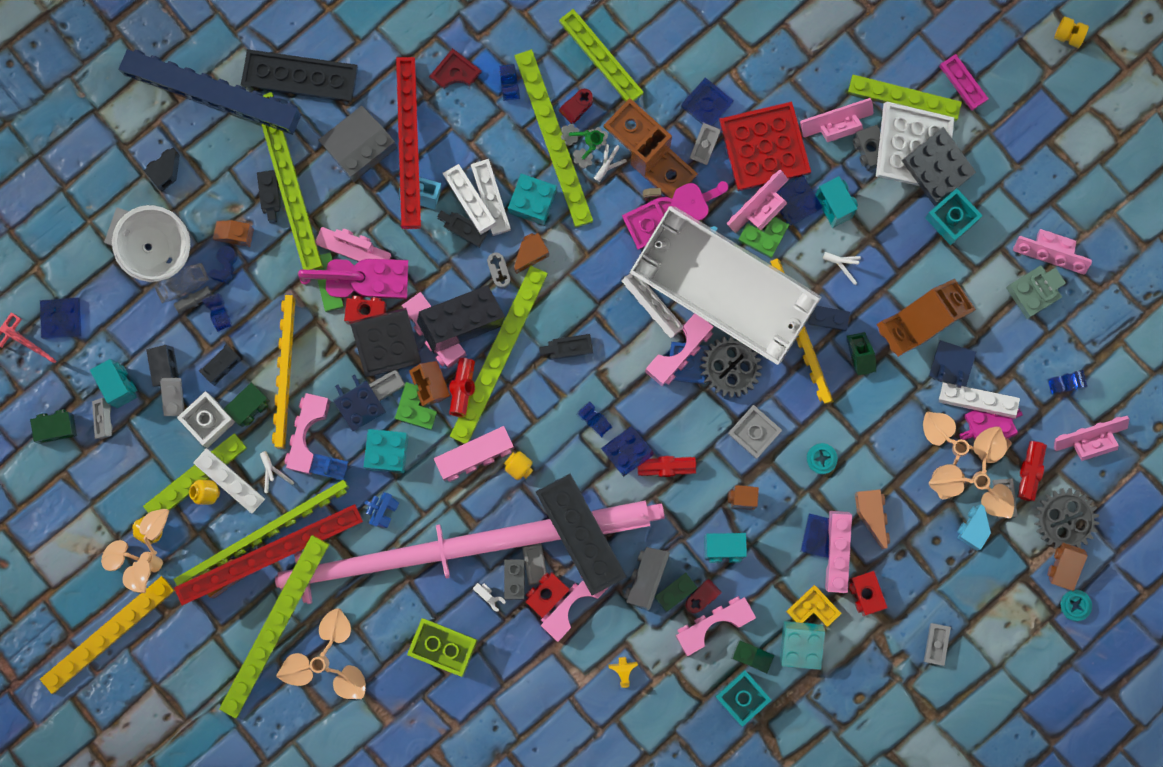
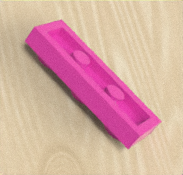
[939,54,989,111]

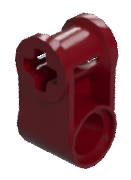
[559,88,593,124]
[685,578,722,614]

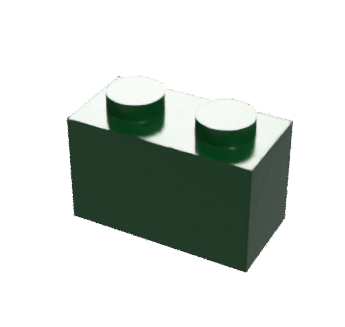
[224,382,270,428]
[30,410,77,444]
[654,573,698,612]

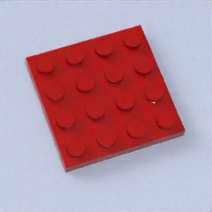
[719,101,811,191]

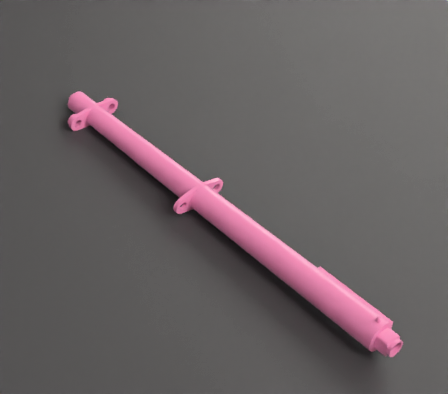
[275,500,665,604]

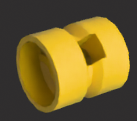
[1054,16,1089,49]

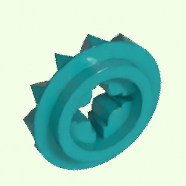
[807,443,838,474]
[1060,590,1092,621]

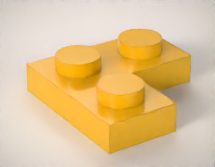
[785,585,842,627]

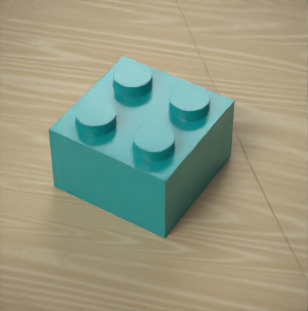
[508,174,557,226]
[815,176,858,228]
[925,188,983,246]
[90,359,138,409]
[364,429,409,473]
[704,533,747,563]
[780,621,825,670]
[714,670,772,727]

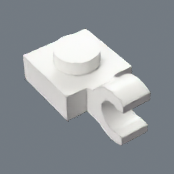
[473,583,506,612]

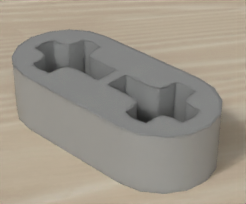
[487,253,511,289]

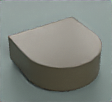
[643,188,662,202]

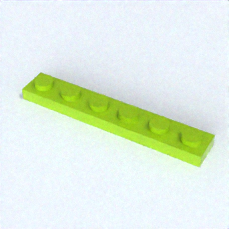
[559,9,644,102]
[847,75,962,121]
[143,433,247,513]

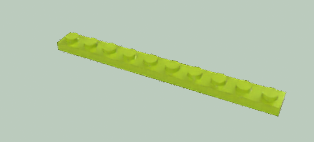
[514,49,593,228]
[261,92,323,270]
[449,265,548,444]
[173,480,349,586]
[219,535,330,718]

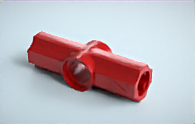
[449,358,475,418]
[1017,441,1047,501]
[637,456,696,477]

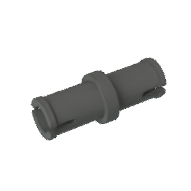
[174,286,213,314]

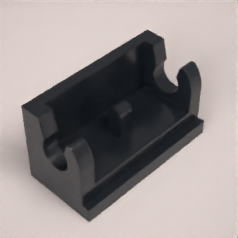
[199,344,242,386]
[146,345,179,387]

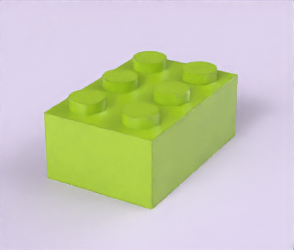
[407,618,478,677]

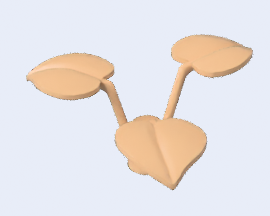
[923,412,1012,500]
[929,427,1014,518]
[101,509,169,593]
[276,608,366,699]

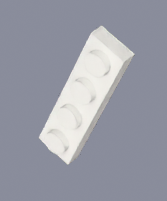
[471,159,511,236]
[443,164,497,235]
[622,274,683,338]
[939,382,1020,419]
[193,448,265,513]

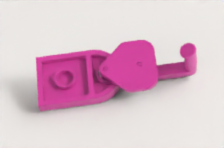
[622,181,728,250]
[298,259,408,299]

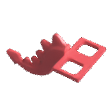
[0,313,57,363]

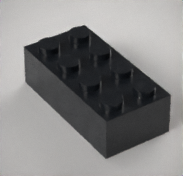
[417,285,505,354]

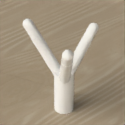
[594,144,627,182]
[823,252,861,285]
[260,451,294,493]

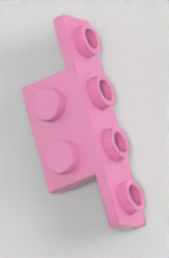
[800,98,874,142]
[727,170,788,233]
[316,227,391,261]
[1013,229,1092,275]
[1054,416,1130,461]

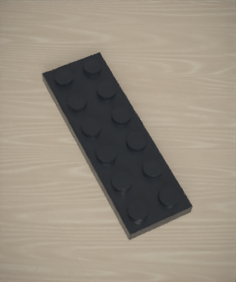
[241,49,358,103]
[536,473,627,596]

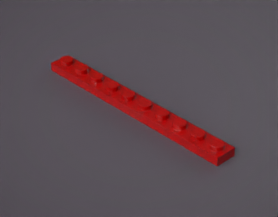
[396,57,421,229]
[174,504,363,606]

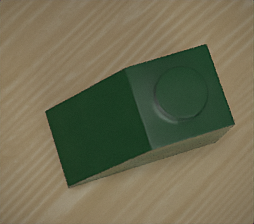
[846,332,876,375]
[731,640,774,674]

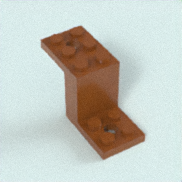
[603,98,698,199]
[876,279,976,357]

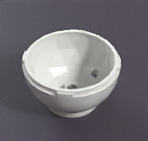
[112,205,190,282]

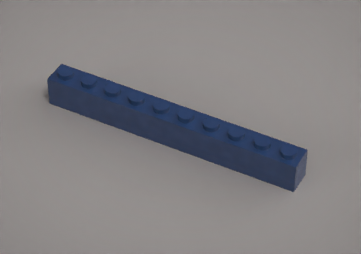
[118,49,301,135]

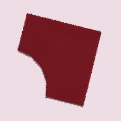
[429,48,482,89]

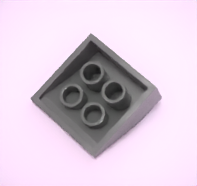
[318,106,397,183]
[624,547,670,611]

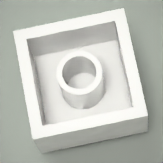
[177,391,235,448]

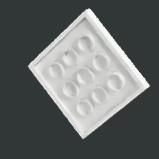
[876,102,954,186]

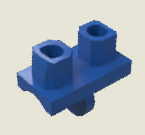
[310,454,349,480]
[364,492,399,528]

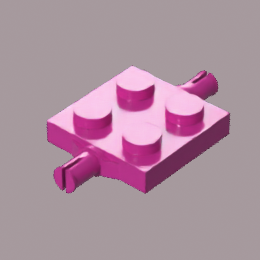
[959,408,1023,440]

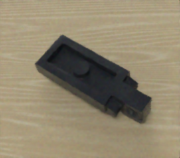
[257,170,281,223]
[437,211,489,248]
[539,334,593,359]

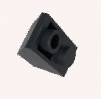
[144,147,180,192]

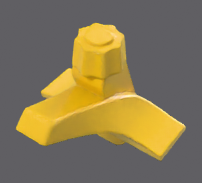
[608,657,638,688]

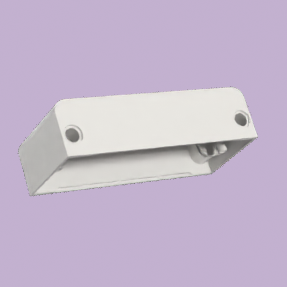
[630,206,822,365]

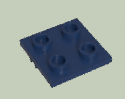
[928,340,976,388]
[333,374,386,431]

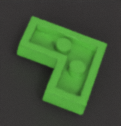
[738,217,789,258]
[395,382,437,430]

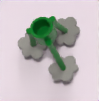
[561,124,608,169]

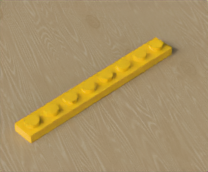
[770,259,834,404]
[272,295,296,449]
[40,576,175,694]

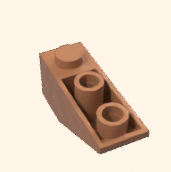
[855,489,890,549]

